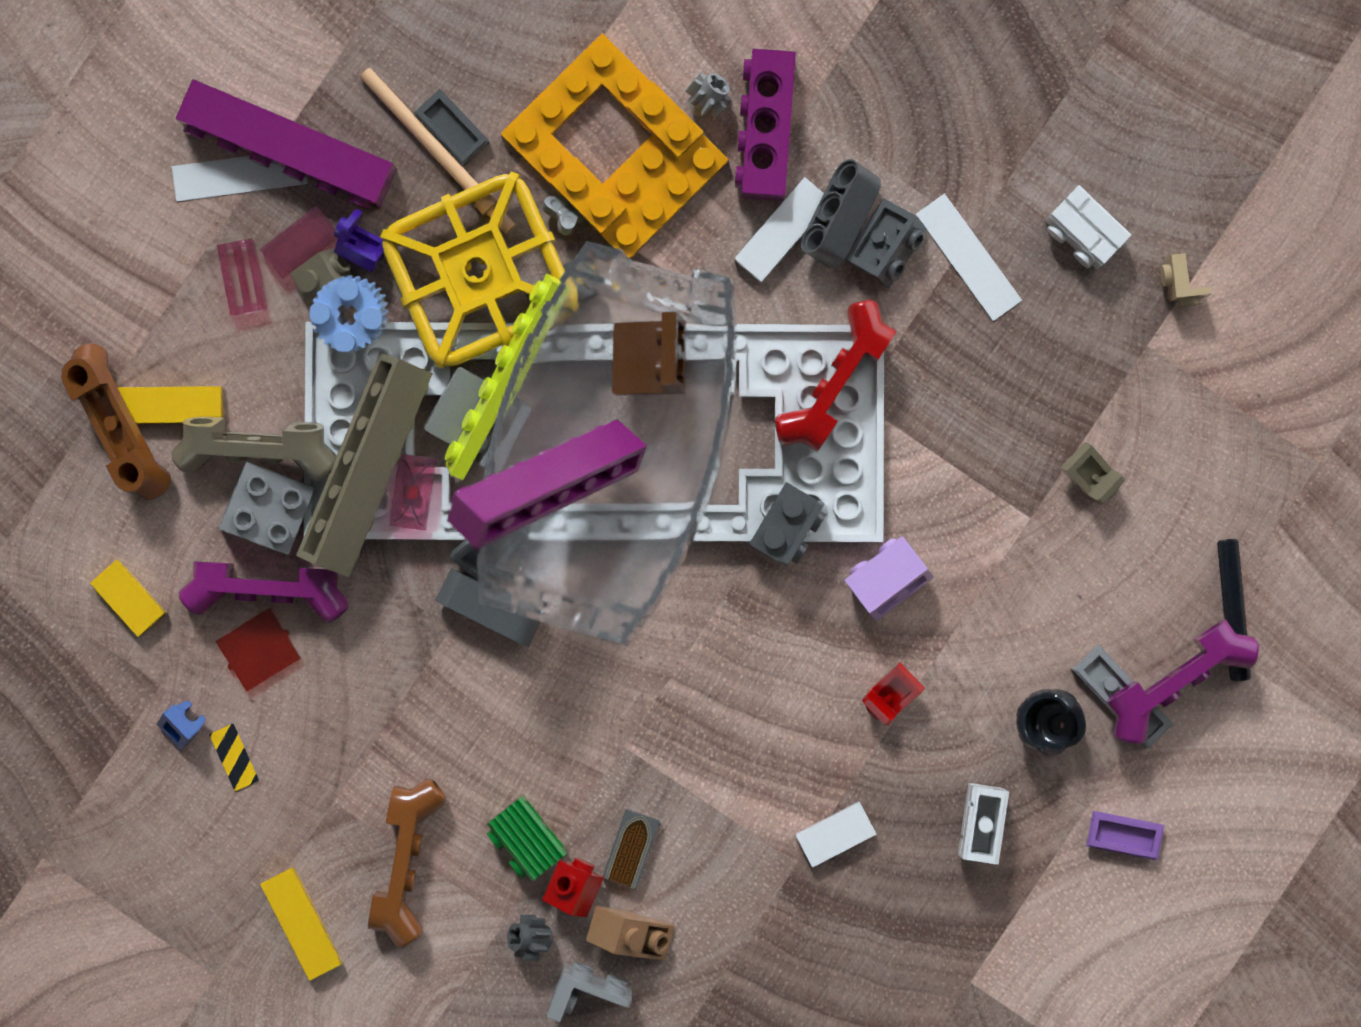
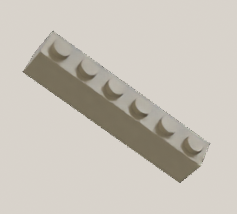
[296,352,433,577]

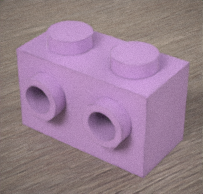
[845,536,934,621]

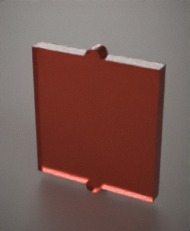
[216,608,301,692]

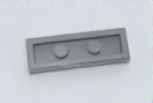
[1071,645,1174,749]

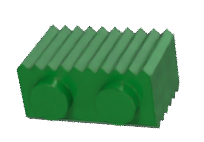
[487,794,567,881]

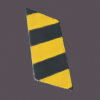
[209,724,259,791]

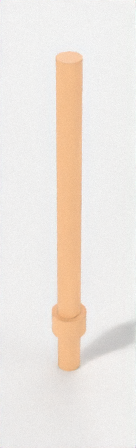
[360,68,516,234]

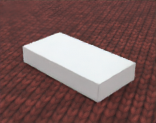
[795,801,877,868]

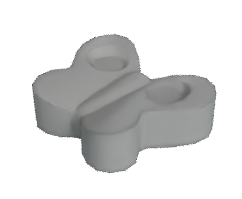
[542,196,585,235]

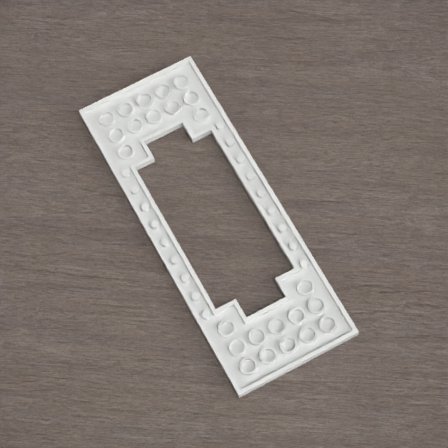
[304,322,884,542]

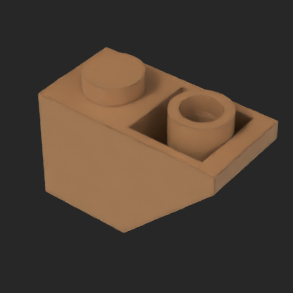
[586,906,675,961]

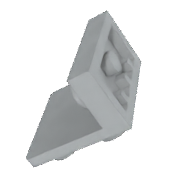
[423,367,529,471]
[219,460,314,554]
[546,961,632,1022]

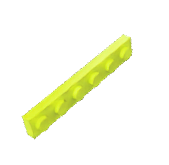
[445,273,566,480]

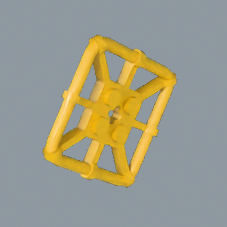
[380,172,576,369]

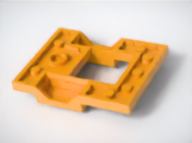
[500,33,729,262]

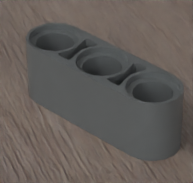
[801,159,881,269]
[435,568,544,647]

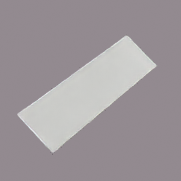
[172,156,308,202]
[916,193,1022,321]

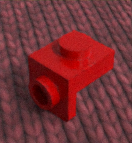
[862,662,925,726]

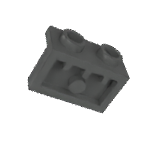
[845,198,927,289]
[749,482,826,567]

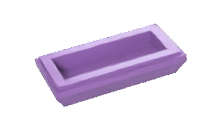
[1086,811,1164,861]

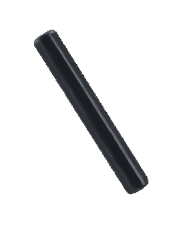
[1217,539,1251,682]

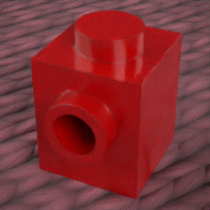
[542,857,604,917]

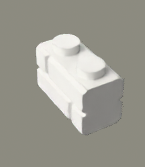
[1045,185,1131,270]
[958,783,1009,864]

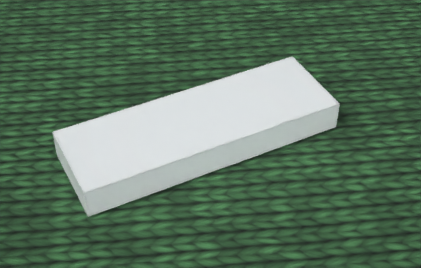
[734,177,824,283]

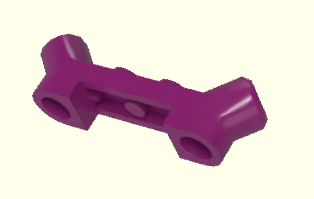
[179,561,349,623]
[1106,619,1259,744]

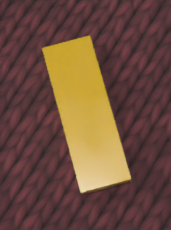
[117,386,223,424]
[260,866,343,981]

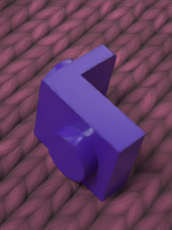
[333,209,385,272]

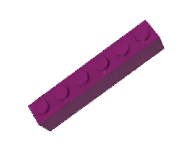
[175,79,397,210]
[447,419,647,550]

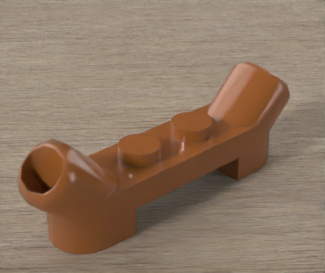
[61,344,171,500]
[368,779,446,948]

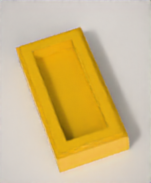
[90,559,167,637]

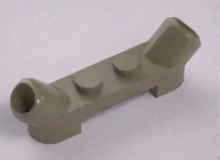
[171,417,337,481]

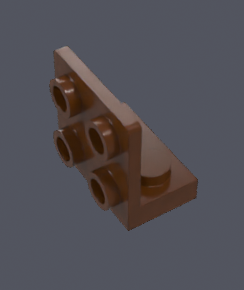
[612,311,686,396]

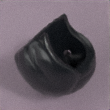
[1016,689,1086,755]

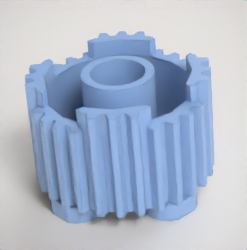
[309,275,389,352]

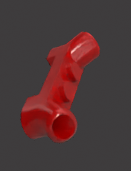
[775,300,897,452]

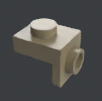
[289,248,356,305]
[1060,442,1126,505]

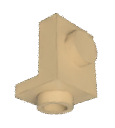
[1160,253,1212,307]

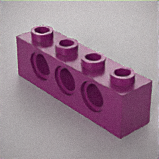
[735,48,796,201]

